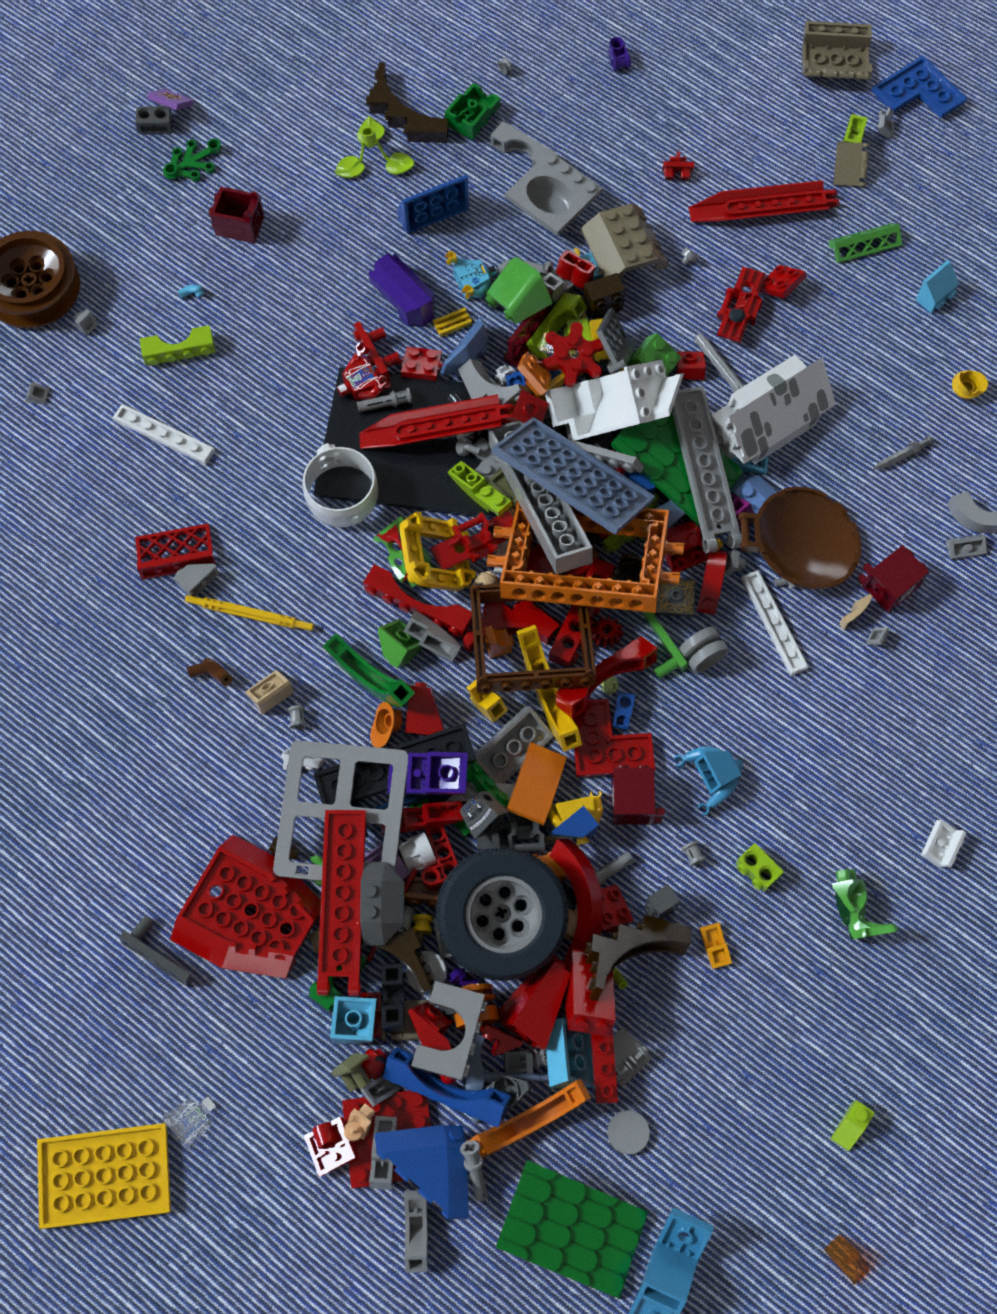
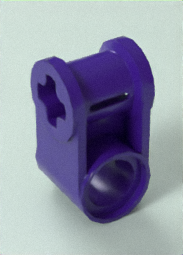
[608,37,631,71]

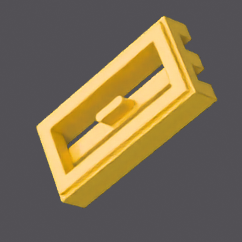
[433,308,472,337]

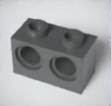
[135,106,173,134]
[644,884,680,919]

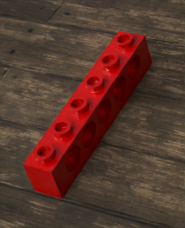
[548,558,615,668]

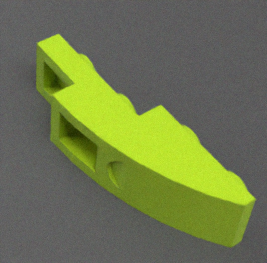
[448,461,513,517]

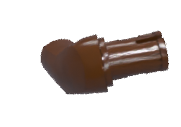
[187,658,232,687]

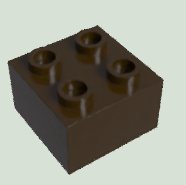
[583,273,625,320]

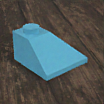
[330,996,377,1044]

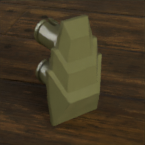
[331,1053,371,1092]

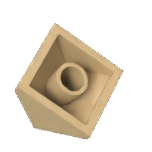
[245,670,294,715]

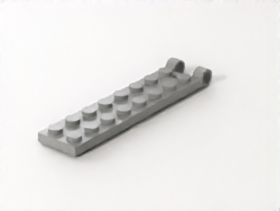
[672,386,742,553]

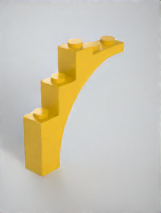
[516,625,582,752]

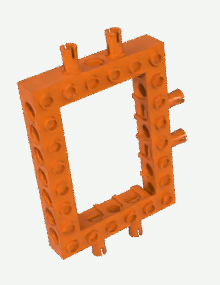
[487,502,684,613]

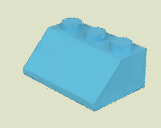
[546,1018,594,1089]

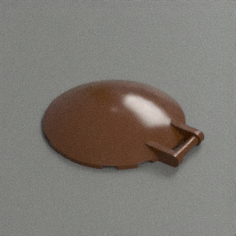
[738,487,861,590]

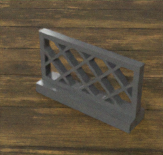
[596,308,637,373]

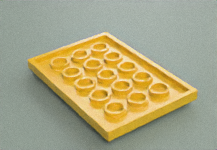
[37,1123,171,1229]

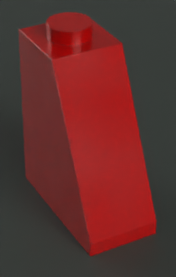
[405,682,445,735]

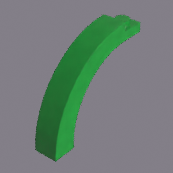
[322,633,415,707]

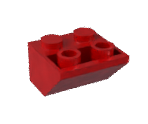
[664,521,707,572]

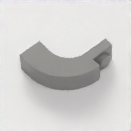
[947,491,997,534]
[404,1191,428,1273]

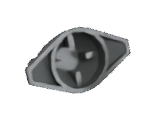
[486,1075,531,1108]

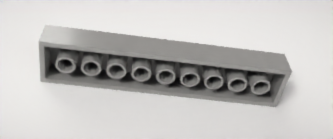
[488,421,592,574]

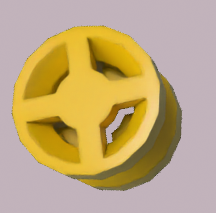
[412,914,433,935]

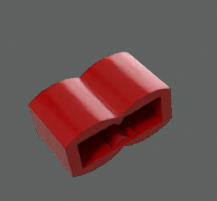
[556,250,596,289]

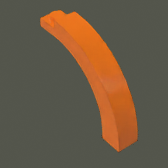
[466,1079,591,1159]

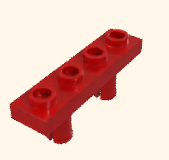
[353,321,401,382]
[591,1029,618,1104]

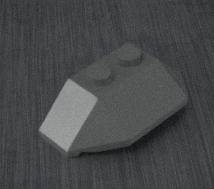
[360,862,405,946]

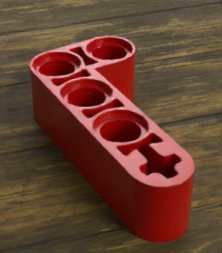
[422,826,458,891]

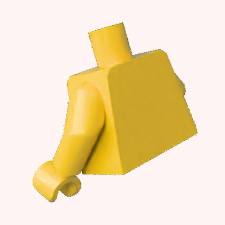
[547,791,603,845]

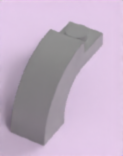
[543,272,576,303]

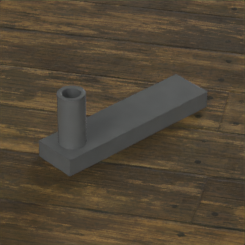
[119,916,192,987]

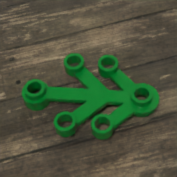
[163,138,222,182]

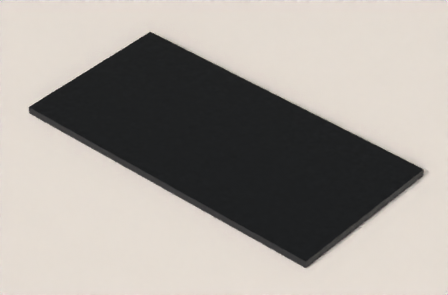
[313,367,618,519]

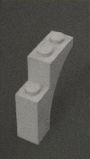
[458,359,531,414]

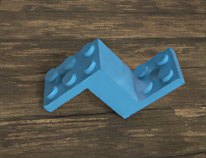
[628,1207,714,1314]

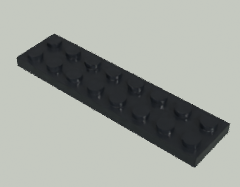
[313,723,477,805]

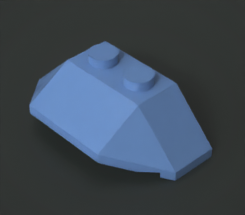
[440,317,489,374]
[730,475,777,514]

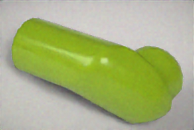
[613,968,628,989]

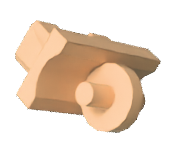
[343,1104,375,1142]

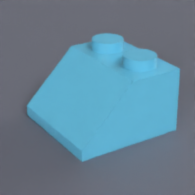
[916,260,959,313]

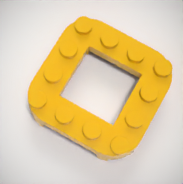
[400,512,476,592]

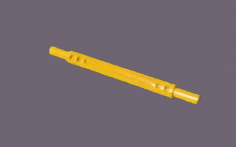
[185,595,314,631]

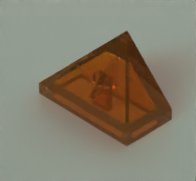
[823,1234,870,1285]

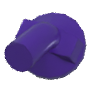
[449,967,478,986]

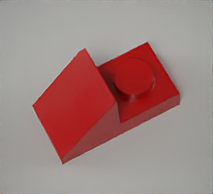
[480,1021,523,1056]

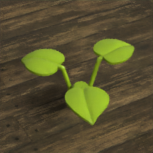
[334,116,415,178]

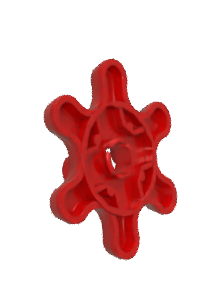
[541,322,604,388]

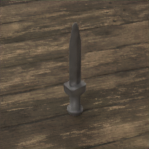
[874,436,934,470]

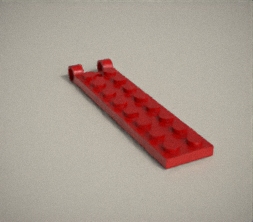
[317,810,367,996]

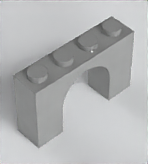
[411,981,487,1081]

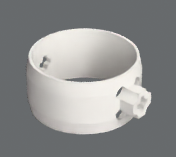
[302,443,378,527]

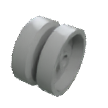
[679,626,730,673]

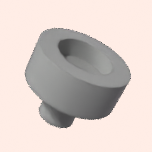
[681,247,699,265]

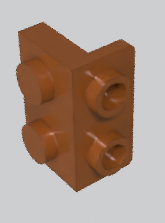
[405,876,440,908]

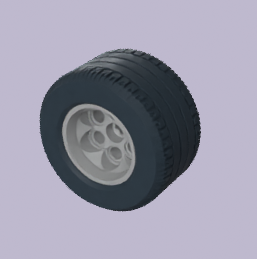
[436,848,569,981]

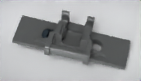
[477,811,573,853]

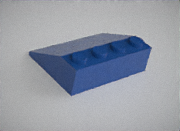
[397,175,469,234]

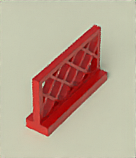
[135,523,216,580]

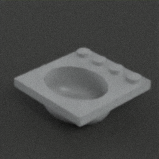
[505,150,602,236]

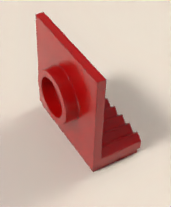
[676,351,706,380]
[512,390,549,423]
[412,1001,453,1035]

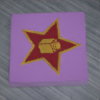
[147,89,194,110]

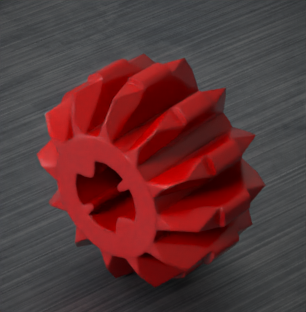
[591,616,623,649]

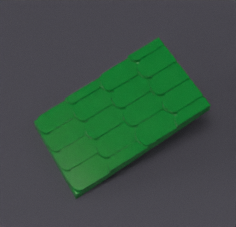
[611,410,743,526]
[495,1160,648,1299]

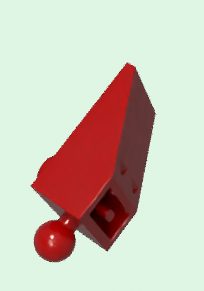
[408,1009,456,1085]

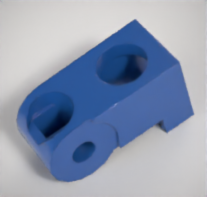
[613,691,635,730]

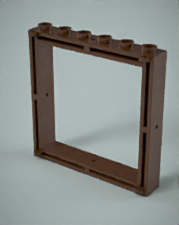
[470,584,596,694]

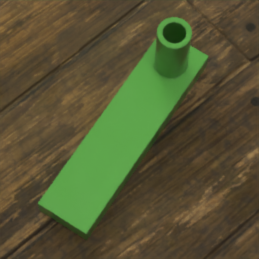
[640,611,688,679]

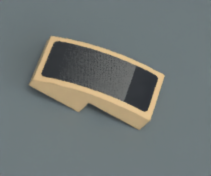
[839,594,872,630]

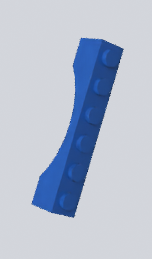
[383,1047,511,1128]

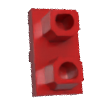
[662,151,694,180]

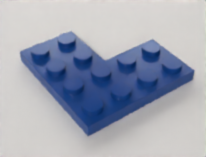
[871,55,967,119]

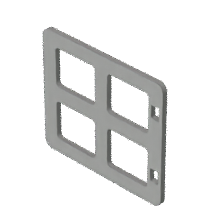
[273,740,408,881]

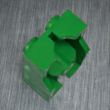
[444,83,501,140]

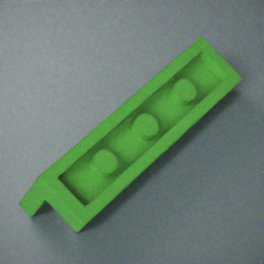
[828,223,902,263]

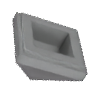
[866,627,889,645]

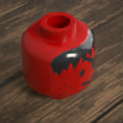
[361,1049,388,1080]

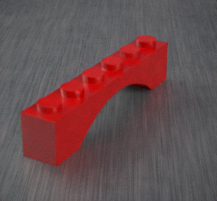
[363,564,472,638]
[556,636,657,718]

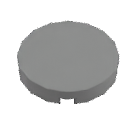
[607,1110,650,1155]

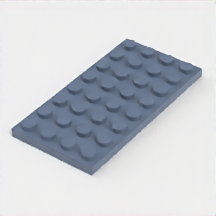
[491,417,655,535]

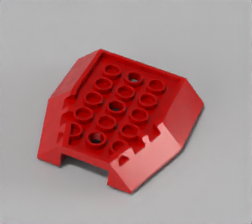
[170,835,321,979]

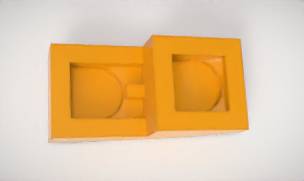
[699,922,732,969]

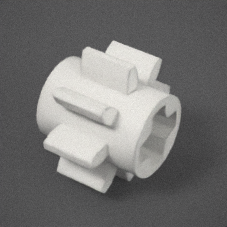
[494,365,515,387]

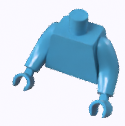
[673,746,743,816]

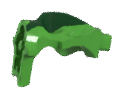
[832,869,898,940]

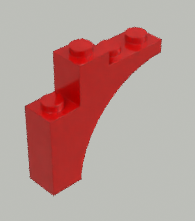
[463,600,560,653]

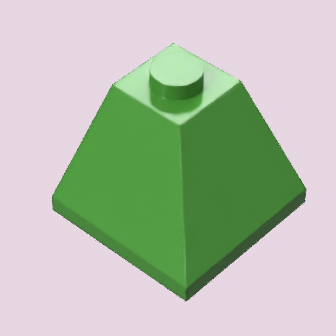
[378,619,423,668]

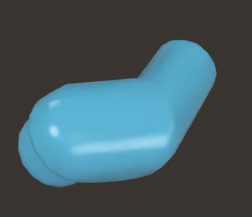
[178,285,204,299]

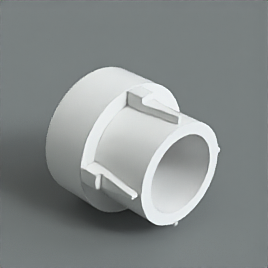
[398,832,437,873]

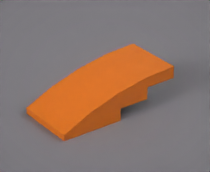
[507,742,567,825]

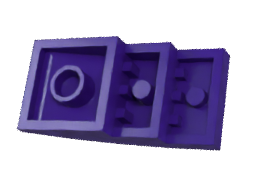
[387,752,468,795]

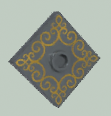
[656,579,696,618]

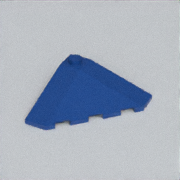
[374,1125,469,1219]

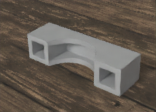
[491,121,557,167]

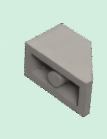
[174,564,220,597]

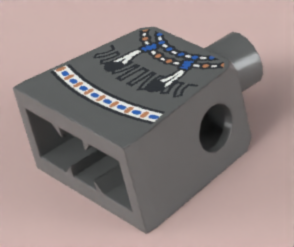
[460,787,509,839]

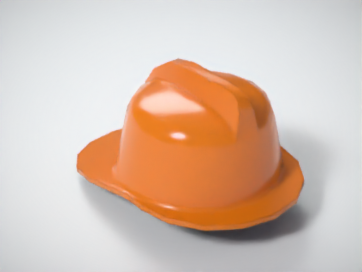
[370,702,402,748]

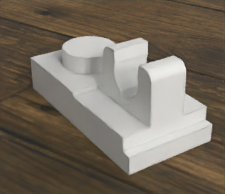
[281,749,324,770]

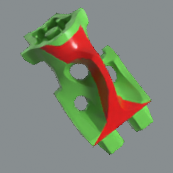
[373,516,434,587]

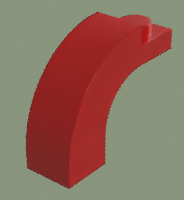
[697,550,727,615]

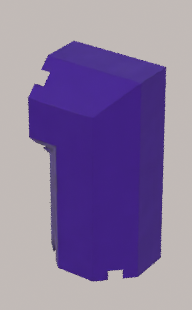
[368,254,435,327]

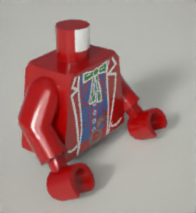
[337,342,391,400]

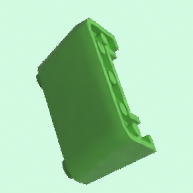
[485,257,553,324]

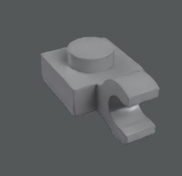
[878,107,895,139]

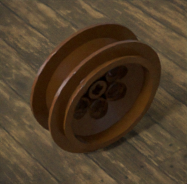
[0,231,81,328]

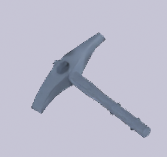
[461,1034,549,1123]

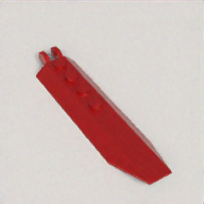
[688,180,840,223]
[359,394,516,449]

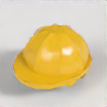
[952,370,988,399]

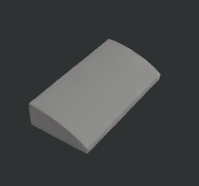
[475,706,554,784]

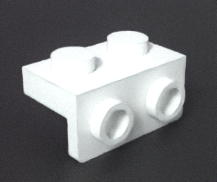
[921,820,966,867]

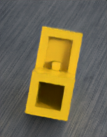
[466,680,508,723]

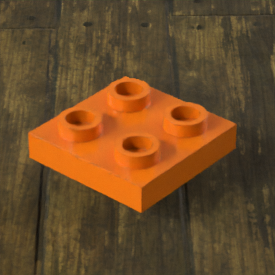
[517,352,552,396]

